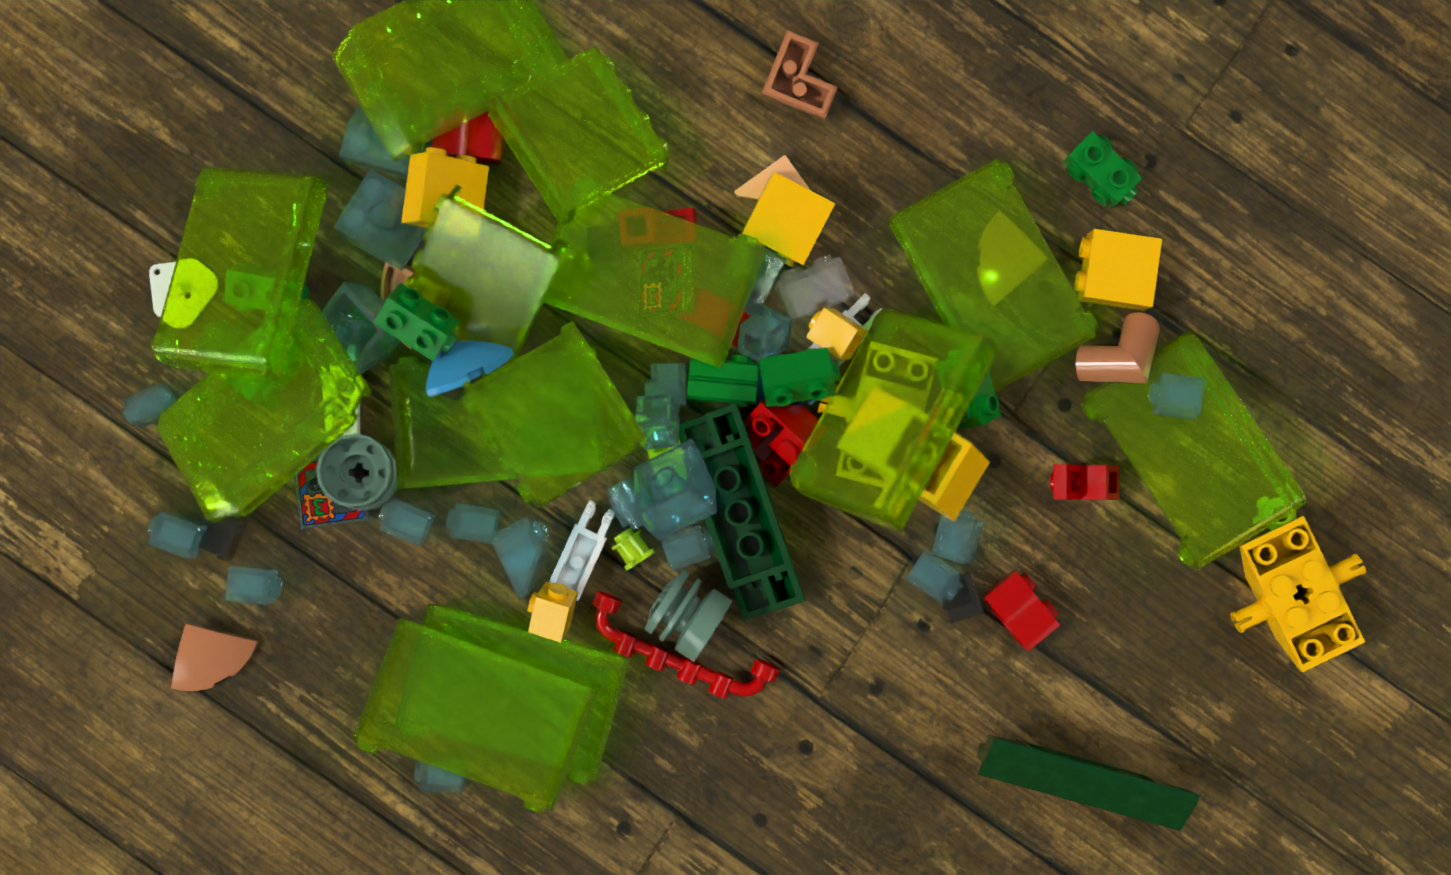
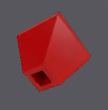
[744,399,830,487]

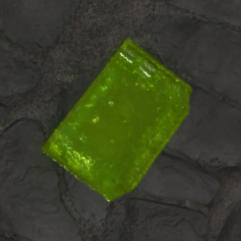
[332,0,573,162]
[157,298,371,523]

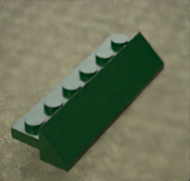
[676,403,806,621]
[977,734,1200,831]

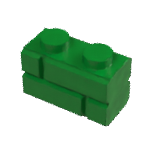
[687,352,759,406]

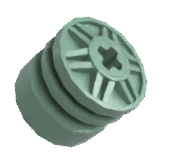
[316,433,400,511]
[644,569,732,662]

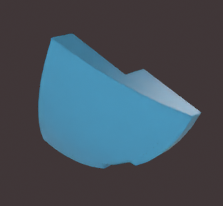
[426,341,514,396]

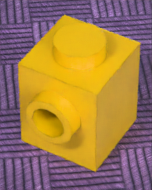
[806,307,868,360]
[527,582,578,643]

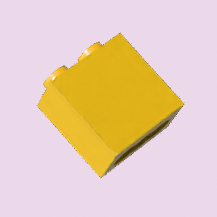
[401,147,489,236]
[741,171,835,267]
[1074,229,1162,311]

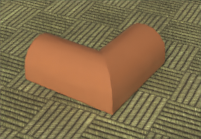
[761,30,838,120]
[1076,312,1160,383]

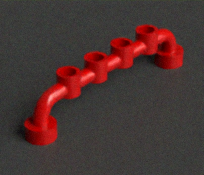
[591,590,780,699]

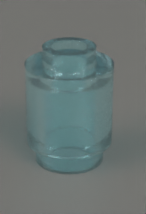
[122,382,178,429]
[606,477,653,531]

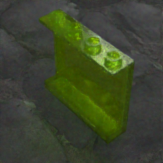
[489,46,670,226]
[404,185,570,367]
[461,321,647,510]

